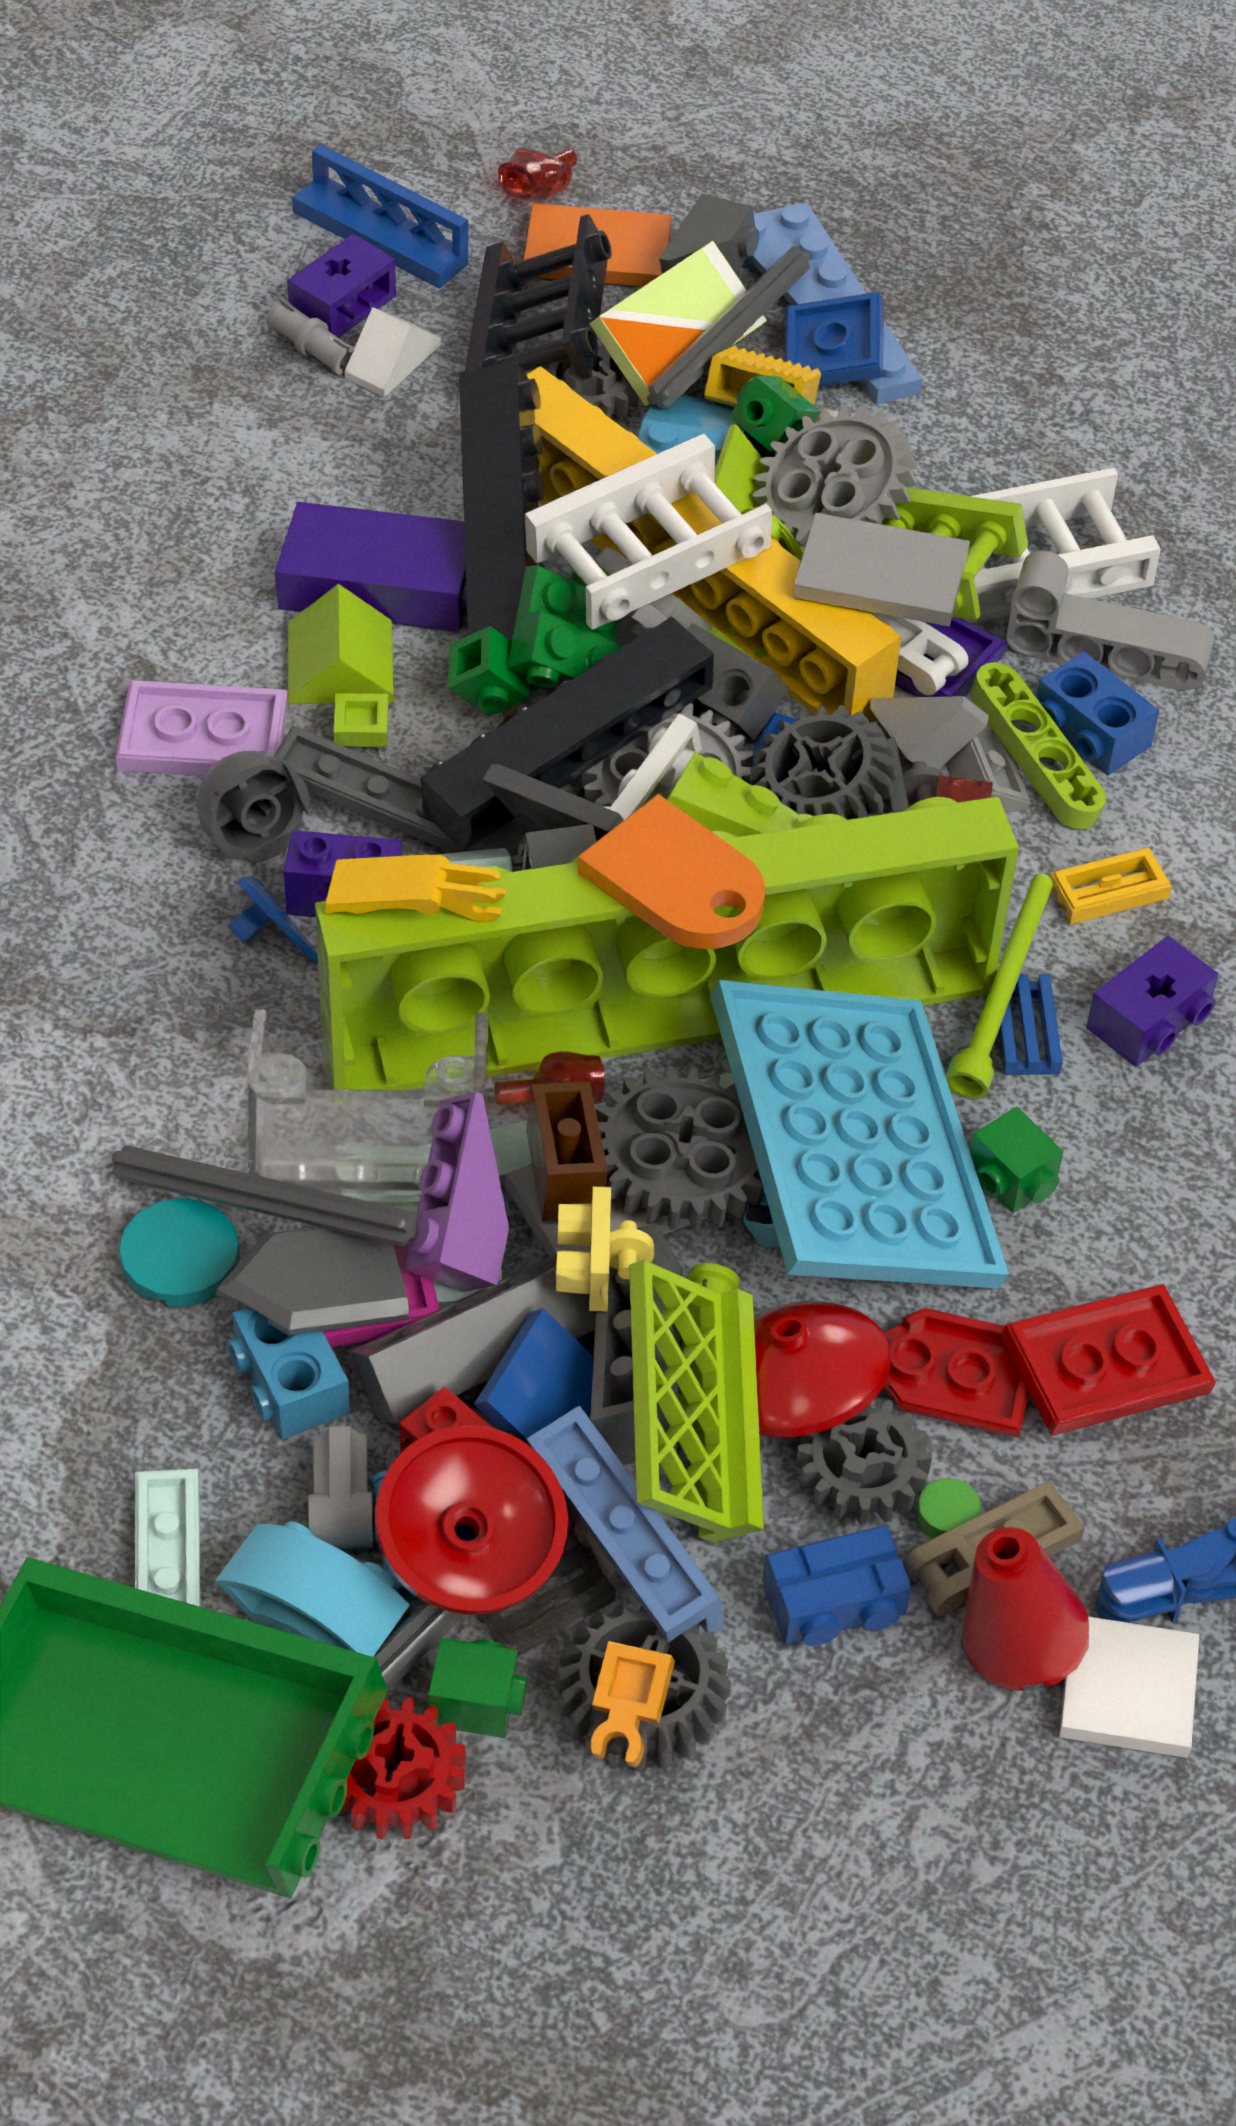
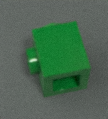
[729,375,821,453]
[448,626,530,716]
[970,1106,1064,1213]
[428,1638,528,1738]

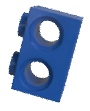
[1036,651,1159,776]

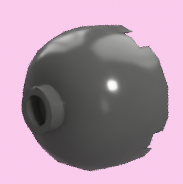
[197,751,310,862]

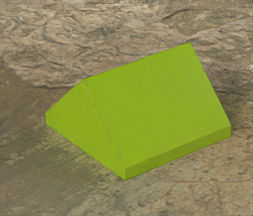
[288,584,394,704]

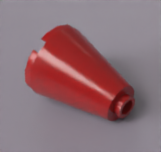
[962,1527,1090,1691]

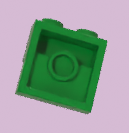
[507,565,624,688]

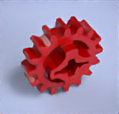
[339,1697,466,1840]

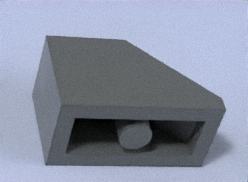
[659,193,759,274]

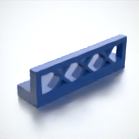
[292,144,468,289]

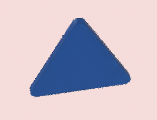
[228,877,318,964]

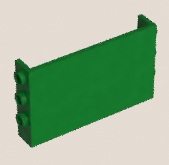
[0,1557,388,1899]

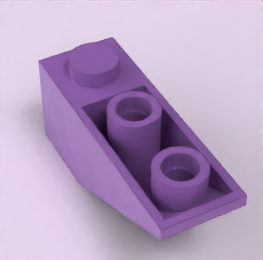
[405,1091,509,1292]

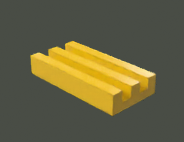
[1050,847,1172,924]

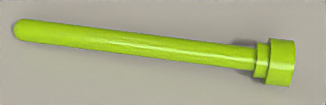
[945,873,1053,1100]

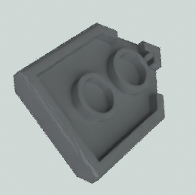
[216,1227,409,1335]

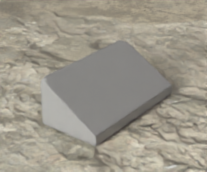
[946,724,1031,813]

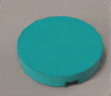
[119,1198,240,1307]

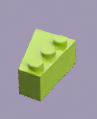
[666,752,813,837]

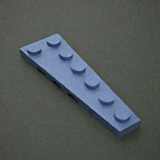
[744,202,922,405]

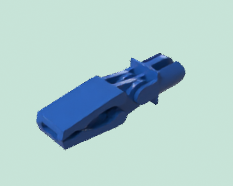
[1095,1518,1236,1623]

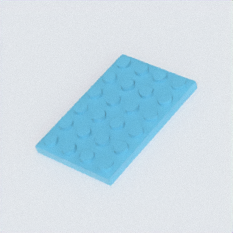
[710,980,1009,1289]

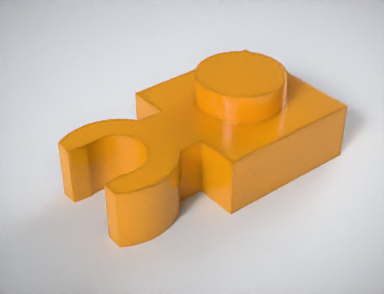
[591,1641,675,1767]

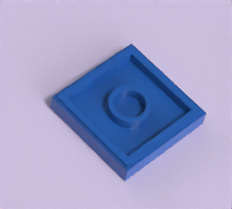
[785,291,884,387]
[474,1308,594,1444]

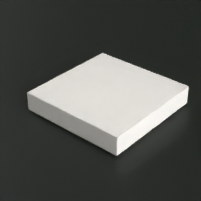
[1059,1617,1199,1758]

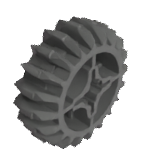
[750,704,897,820]
[555,1600,731,1773]

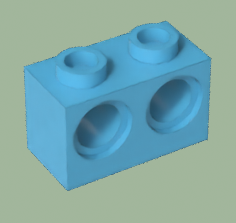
[227,1307,350,1440]

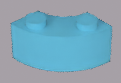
[215,1521,409,1657]

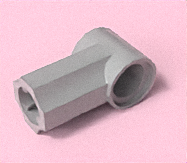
[308,1426,373,1549]

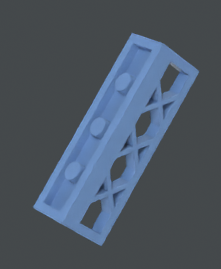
[527,1405,725,1642]

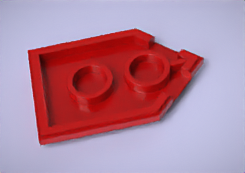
[883,1308,1029,1438]

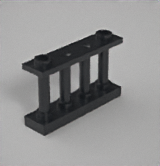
[464,214,612,380]

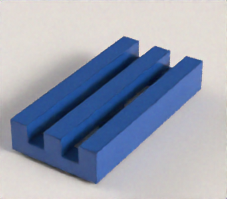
[998,974,1063,1075]

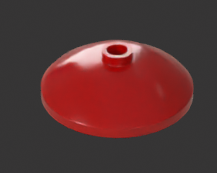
[754,1301,891,1437]
[375,1425,568,1615]

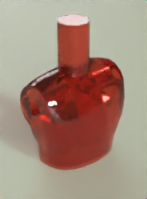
[498,147,577,200]
[494,1051,605,1105]

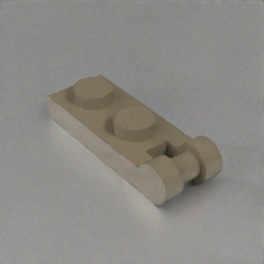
[902,1480,1085,1616]

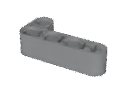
[1007,551,1214,690]

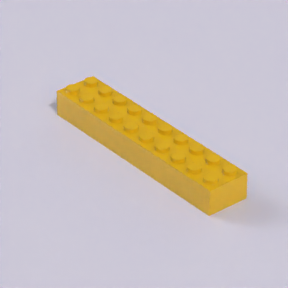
[527,366,901,723]

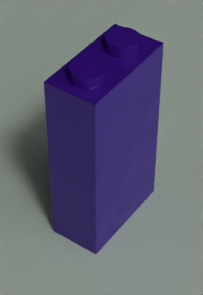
[275,501,467,631]

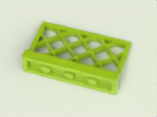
[629,1260,764,1543]

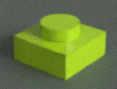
[334,693,389,747]

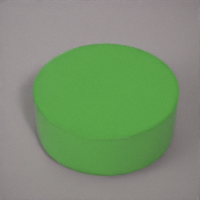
[917,1478,981,1539]

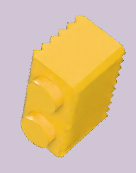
[704,345,821,407]

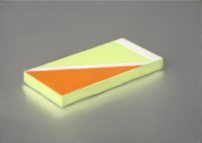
[590,241,767,406]

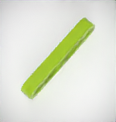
[970,662,1106,829]

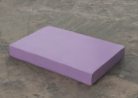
[115,680,288,776]

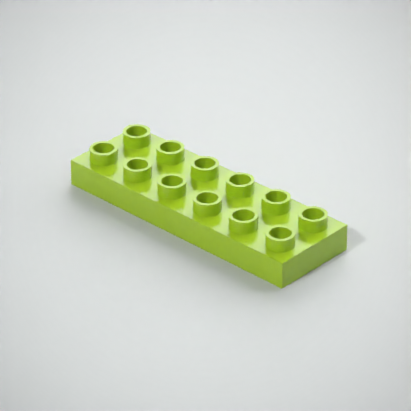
[315,797,1019,1103]

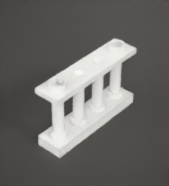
[525,433,772,630]
[964,468,1161,623]

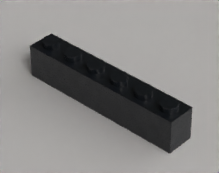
[459,361,546,641]
[420,616,714,851]

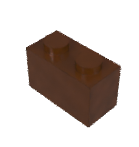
[526,1081,608,1221]

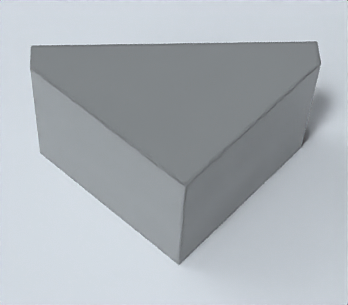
[870,696,989,769]

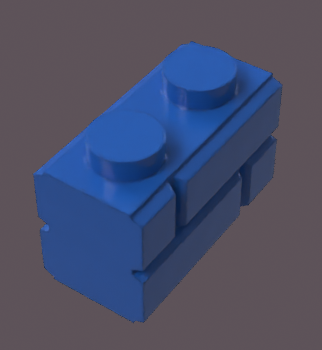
[762,1525,911,1646]

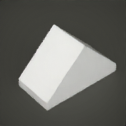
[345,307,441,397]

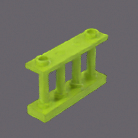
[800,487,1028,621]

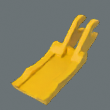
[324,855,507,922]

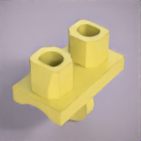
[556,1187,654,1312]

